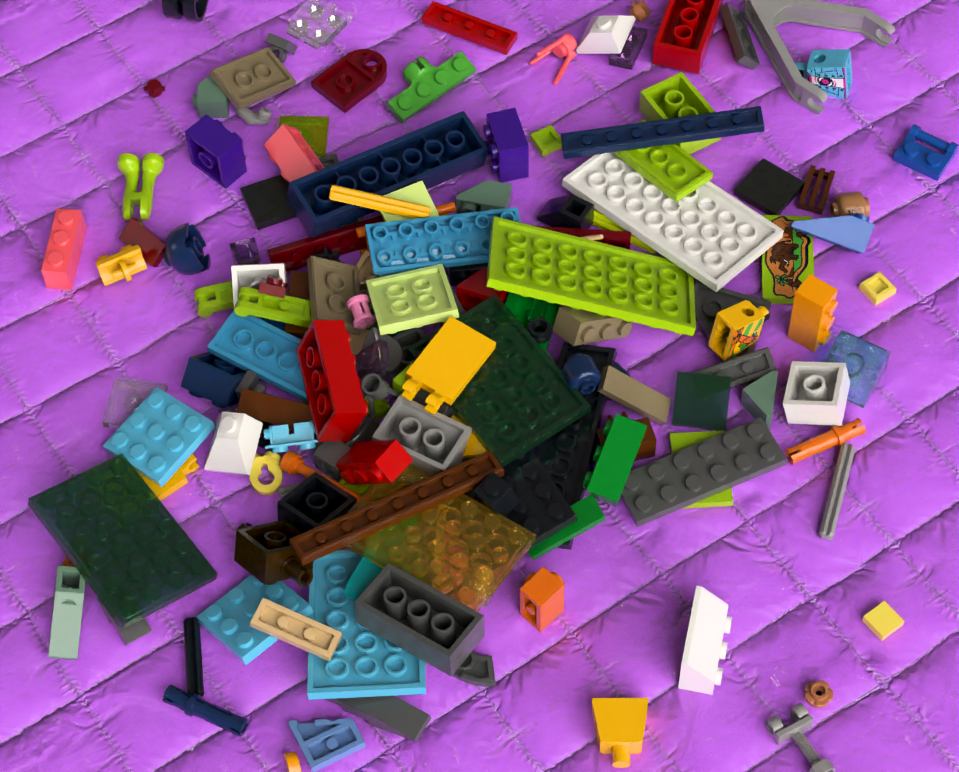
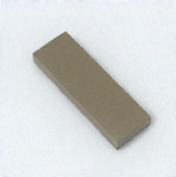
[597,365,672,425]

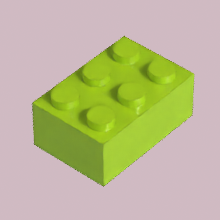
[639,72,721,154]

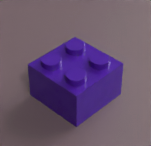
[483,108,529,182]
[185,114,247,189]

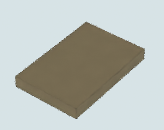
[209,47,297,110]
[307,255,363,335]

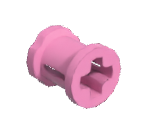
[346,294,376,329]

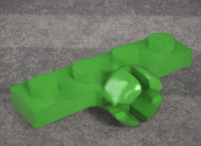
[386,51,476,124]

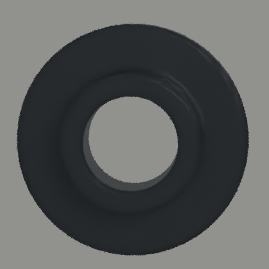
[526,317,553,344]

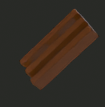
[797,165,835,214]

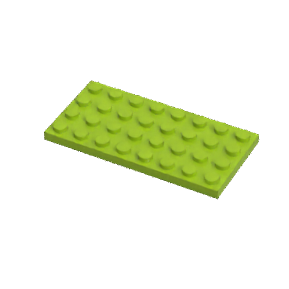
[486,216,696,336]

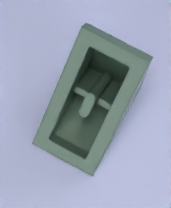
[741,370,778,430]

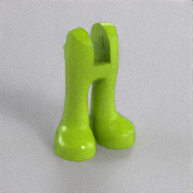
[117,153,164,221]

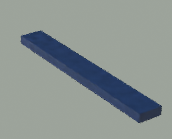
[561,106,764,159]

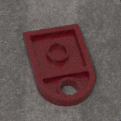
[311,49,387,113]

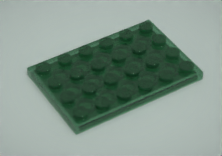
[407,294,591,467]
[28,453,218,629]

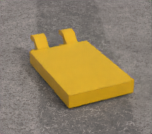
[401,316,496,415]

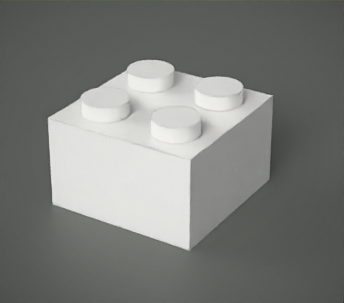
[783,361,850,426]

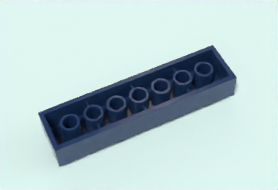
[286,111,489,238]

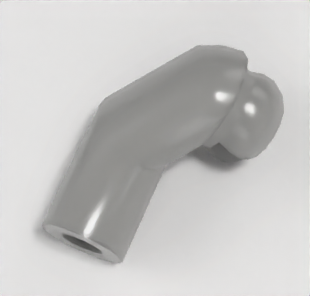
[236,107,271,125]

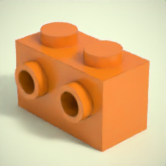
[519,566,565,633]

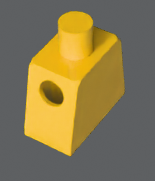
[591,698,648,768]

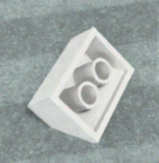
[678,586,732,695]

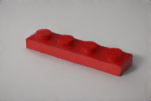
[422,1,517,55]

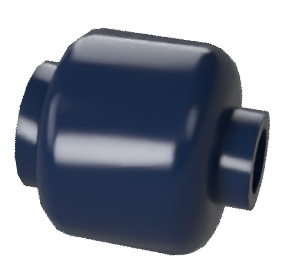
[562,353,601,395]

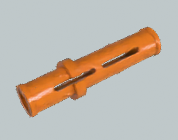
[785,418,866,465]

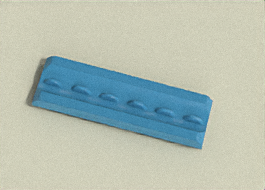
[365,207,521,275]

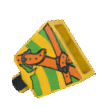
[708,300,770,361]

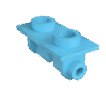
[264,420,318,453]

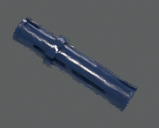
[162,685,249,737]

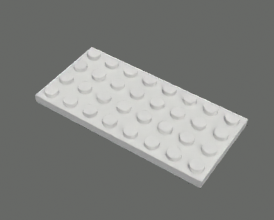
[562,152,784,292]

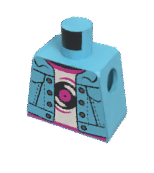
[796,49,853,100]

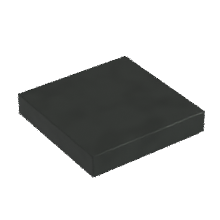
[734,158,805,215]
[240,175,297,230]

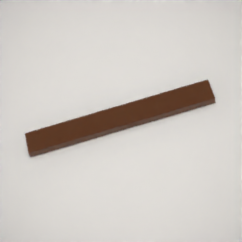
[289,450,504,566]

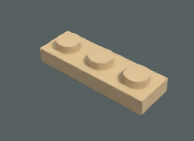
[250,598,342,662]

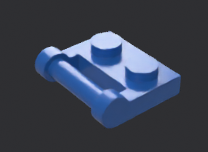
[893,124,959,181]

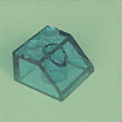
[825,330,890,408]

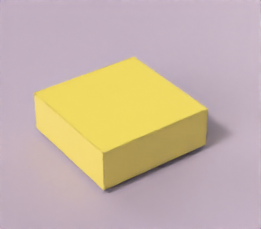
[858,271,897,306]
[862,600,904,641]

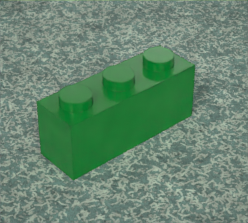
[583,414,647,507]

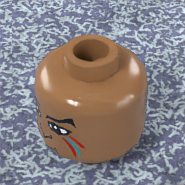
[830,191,870,217]

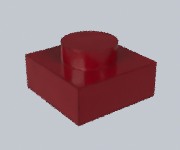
[258,276,288,298]

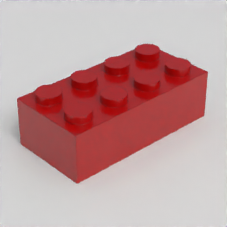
[652,0,723,74]
[296,320,368,442]

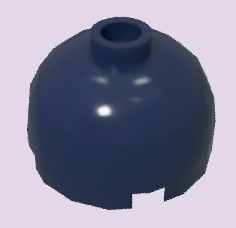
[163,222,211,275]

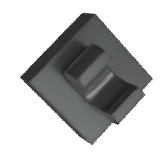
[265,33,298,63]

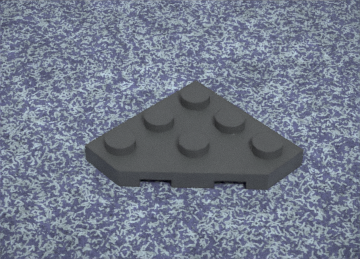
[694,280,771,362]

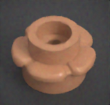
[629,0,650,22]
[804,680,833,708]

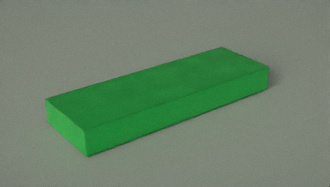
[528,494,606,561]

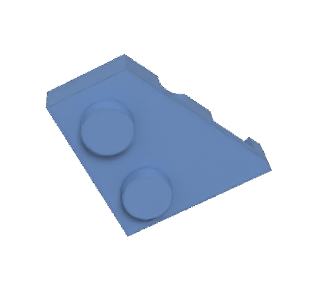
[288,718,366,772]

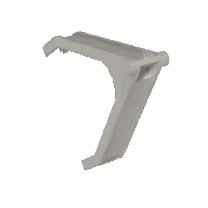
[743,0,895,114]

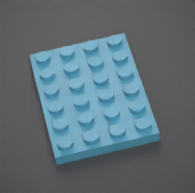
[307,546,426,700]

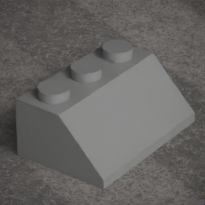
[372,395,472,478]

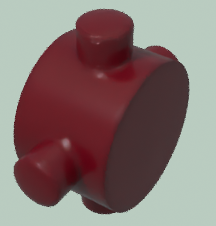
[144,79,165,98]

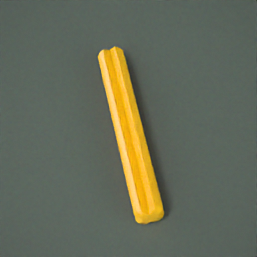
[329,185,431,219]

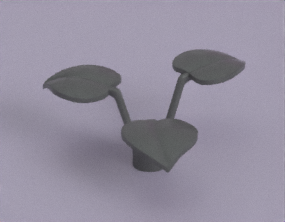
[343,327,449,448]

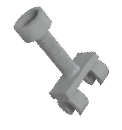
[765,702,836,772]

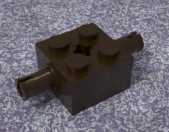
[234,520,313,587]

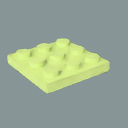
[366,264,459,335]

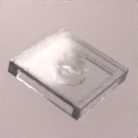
[102,377,168,429]

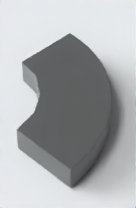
[453,652,496,687]

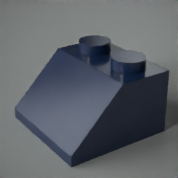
[181,352,246,408]

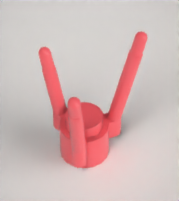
[529,33,577,85]

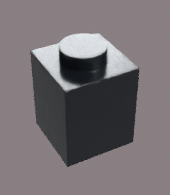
[473,472,519,522]

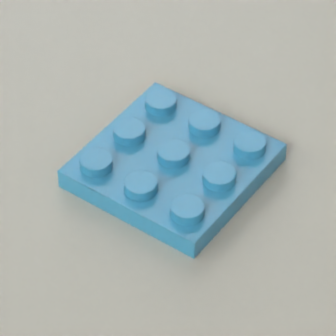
[103,387,216,487]
[196,574,313,665]

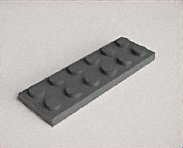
[621,417,787,527]

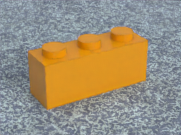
[787,274,838,352]

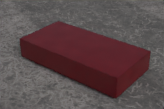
[119,217,165,267]

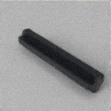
[183,617,204,697]

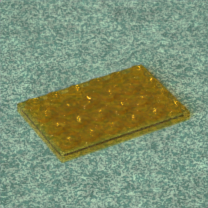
[346,464,536,612]

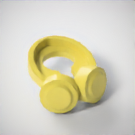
[249,451,283,496]

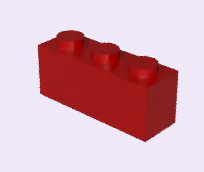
[335,439,413,485]

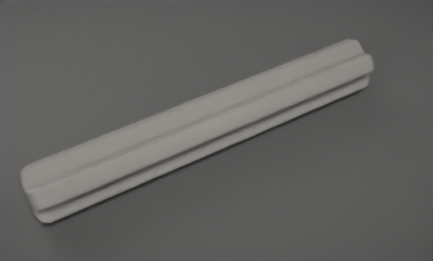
[819,443,855,541]

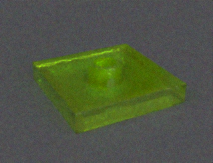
[279,116,329,158]

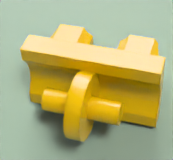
[95,244,147,286]

